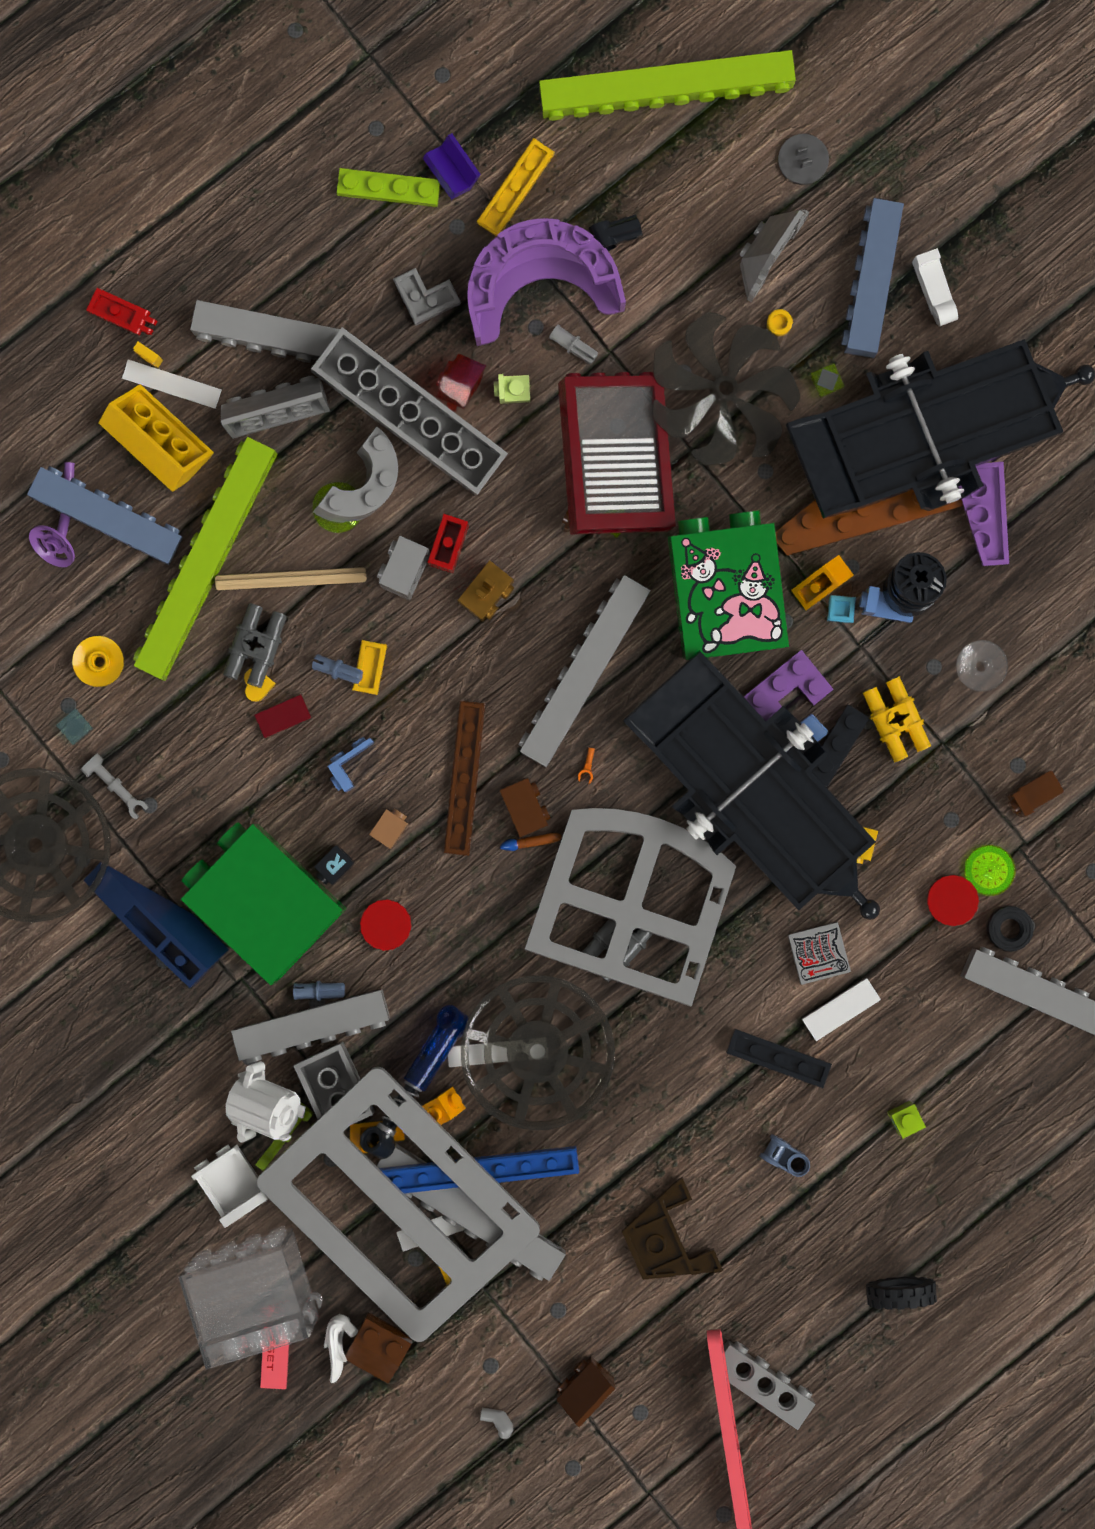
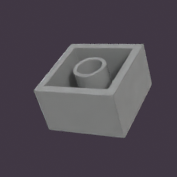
[377,536,430,601]

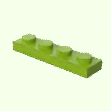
[337,168,440,207]

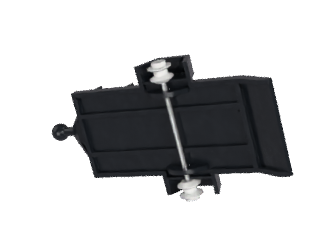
[786,339,1095,519]
[623,650,880,920]

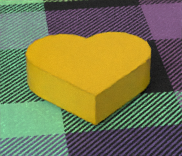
[244,669,276,702]

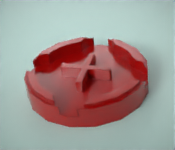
[927,875,979,926]
[360,899,412,951]

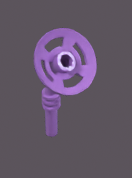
[29,462,75,567]

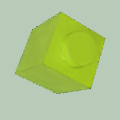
[887,1101,926,1138]

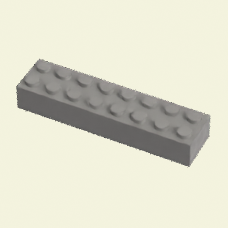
[311,327,508,496]

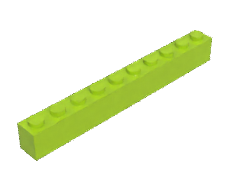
[539,50,796,121]
[133,437,278,681]

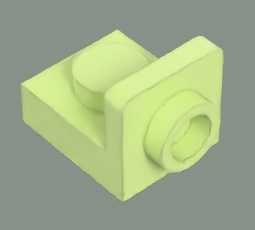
[494,374,530,404]

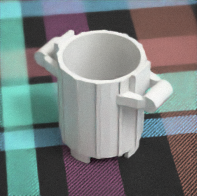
[226,1061,305,1142]

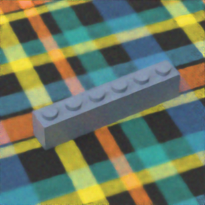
[841,198,904,358]
[27,466,182,565]

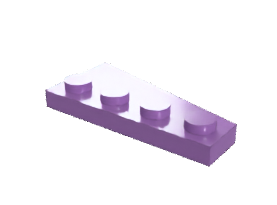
[958,462,1009,566]

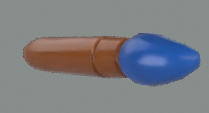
[500,833,562,851]

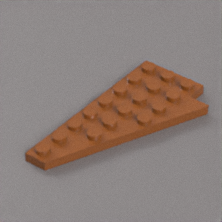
[775,472,963,556]

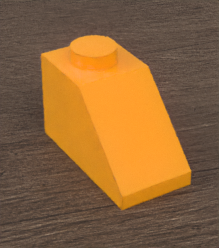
[791,555,854,610]

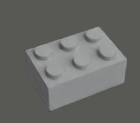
[294,1041,375,1125]

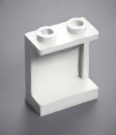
[191,1145,269,1228]

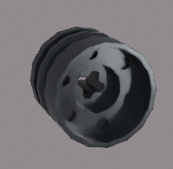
[883,552,947,617]

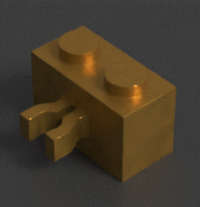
[458,560,514,622]

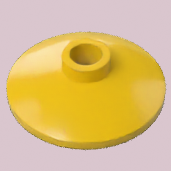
[72,636,124,687]

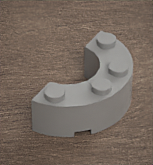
[313,426,398,523]

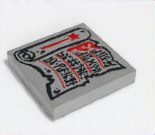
[788,922,851,985]

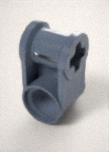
[759,1134,810,1177]

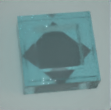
[56,709,94,745]

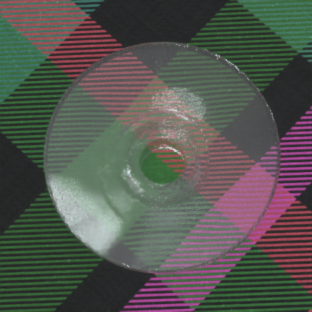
[956,640,1008,692]

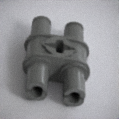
[223,603,287,688]
[582,919,653,983]

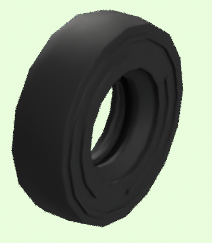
[987,906,1034,952]

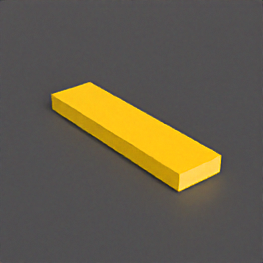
[477,138,555,236]

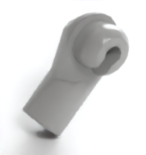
[480,1407,514,1439]

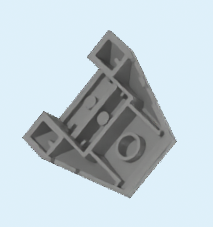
[740,209,809,302]

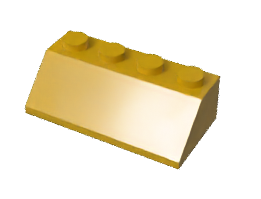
[99,384,214,492]

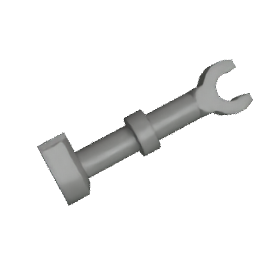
[80,753,149,819]

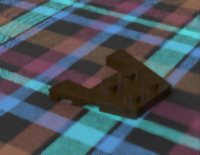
[622,1177,723,1280]

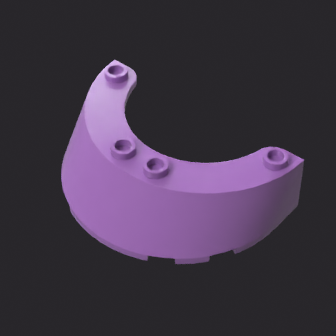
[467,218,626,346]

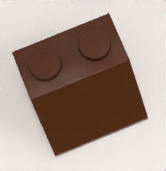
[345,1312,412,1383]
[556,1356,615,1428]

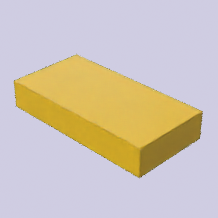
[352,640,387,695]

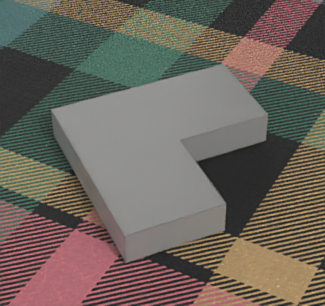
[393,268,461,326]

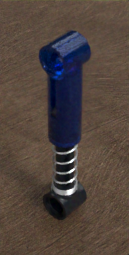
[360,1005,471,1159]

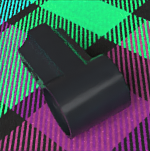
[588,214,643,251]

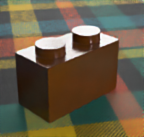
[500,778,551,837]

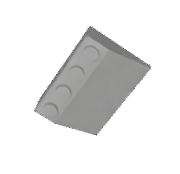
[221,376,330,439]

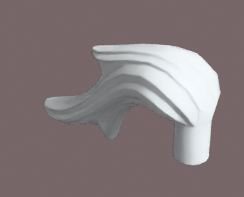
[324,1314,358,1383]

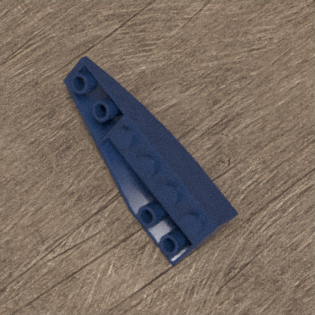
[84,862,230,988]

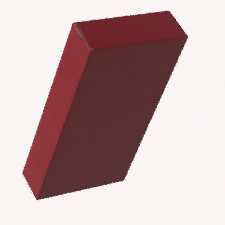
[254,695,312,739]

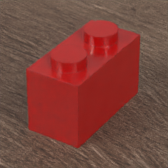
[428,514,469,574]

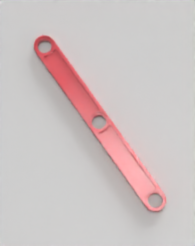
[707,1329,752,1529]

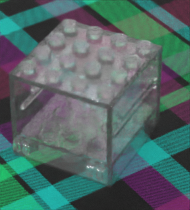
[178,1226,323,1370]

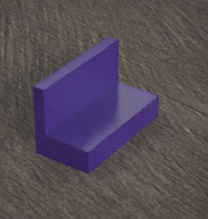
[423,133,481,200]

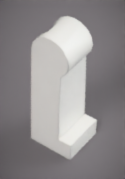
[912,248,958,326]

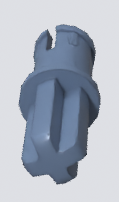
[312,654,363,684]
[293,981,345,1001]

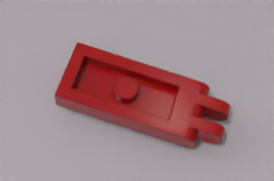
[86,288,158,336]

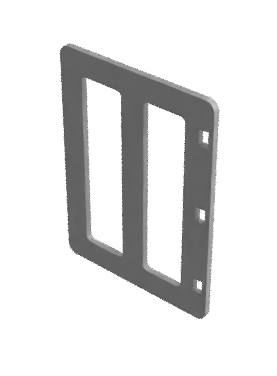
[257,1067,540,1342]

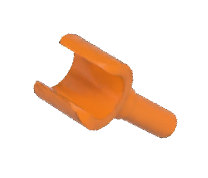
[578,747,595,784]

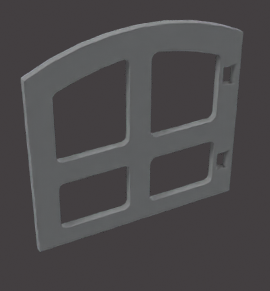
[525,808,736,1007]

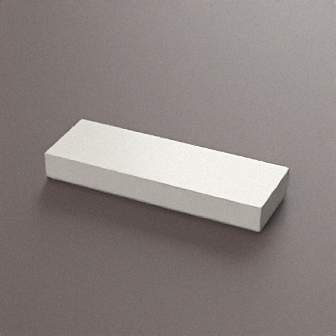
[802,978,881,1041]

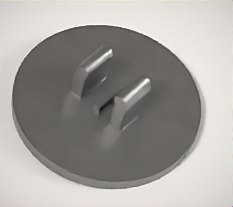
[778,134,829,185]

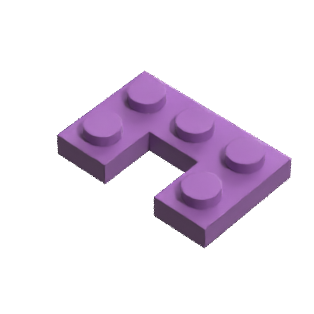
[744,650,834,721]

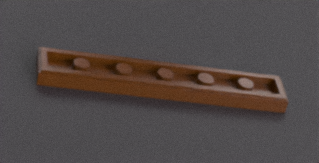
[444,701,485,856]

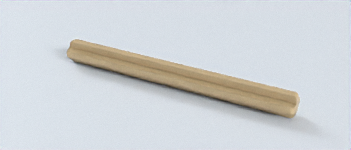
[215,567,367,590]

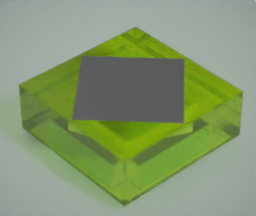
[810,363,844,398]

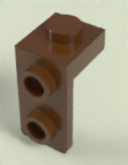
[1007,771,1064,817]

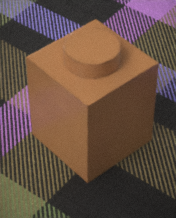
[369,808,409,849]

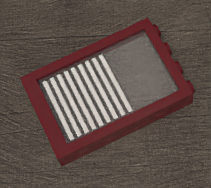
[558,372,676,535]

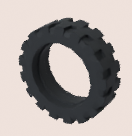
[866,1277,937,1310]

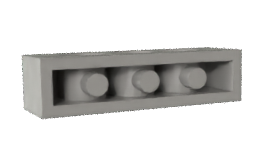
[711,1340,815,1430]

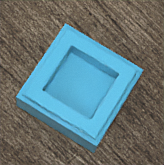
[827,595,856,623]

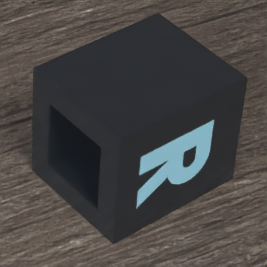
[315,845,356,885]

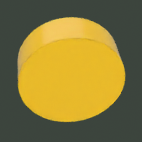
[766,309,793,336]

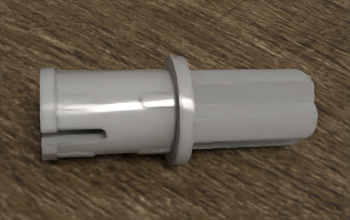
[549,325,598,364]

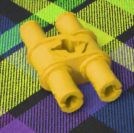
[863,676,931,763]

